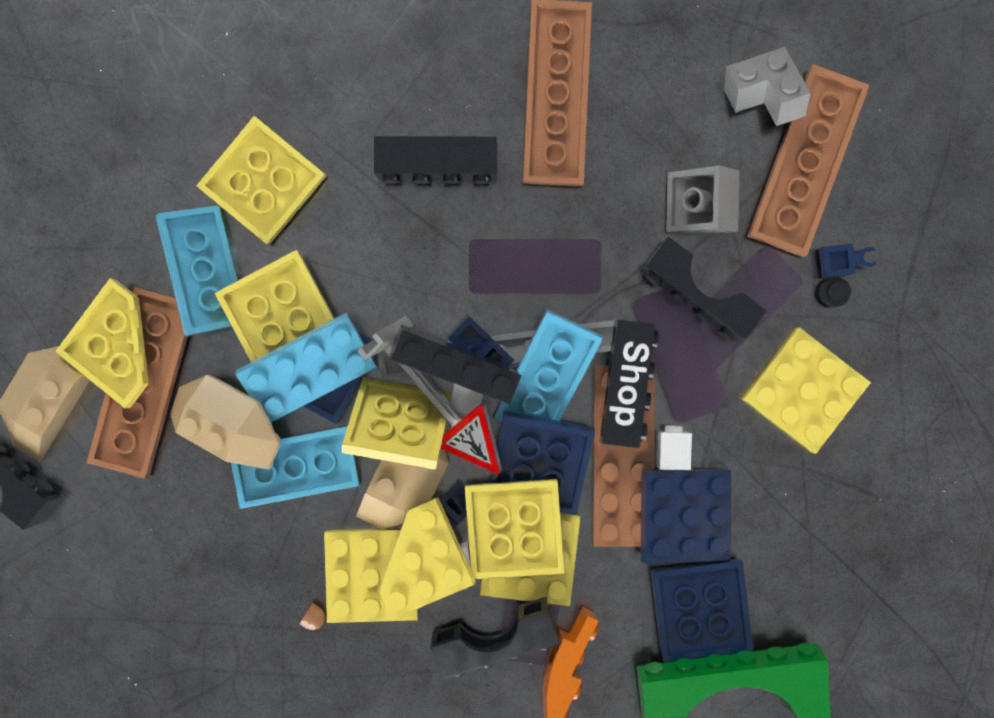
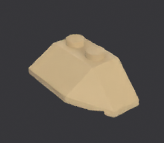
[0,346,90,461]
[170,374,281,469]
[356,449,449,529]

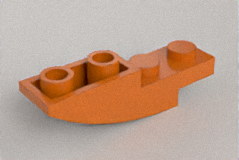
[542,607,599,718]

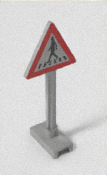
[357,316,502,474]

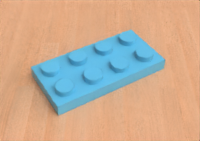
[156,205,237,336]
[493,310,603,423]
[235,313,377,422]
[231,426,361,509]

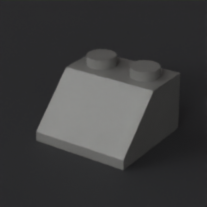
[666,165,740,234]

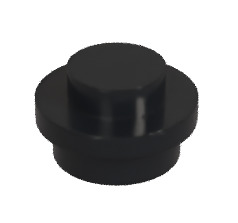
[819,277,851,307]

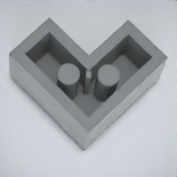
[724,47,811,126]

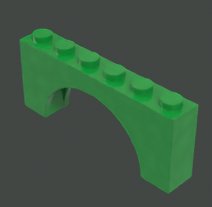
[637,643,830,718]

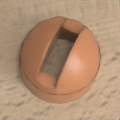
[299,603,325,630]

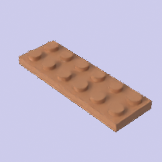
[523,0,592,187]
[747,64,870,257]
[86,287,188,479]
[593,366,655,547]

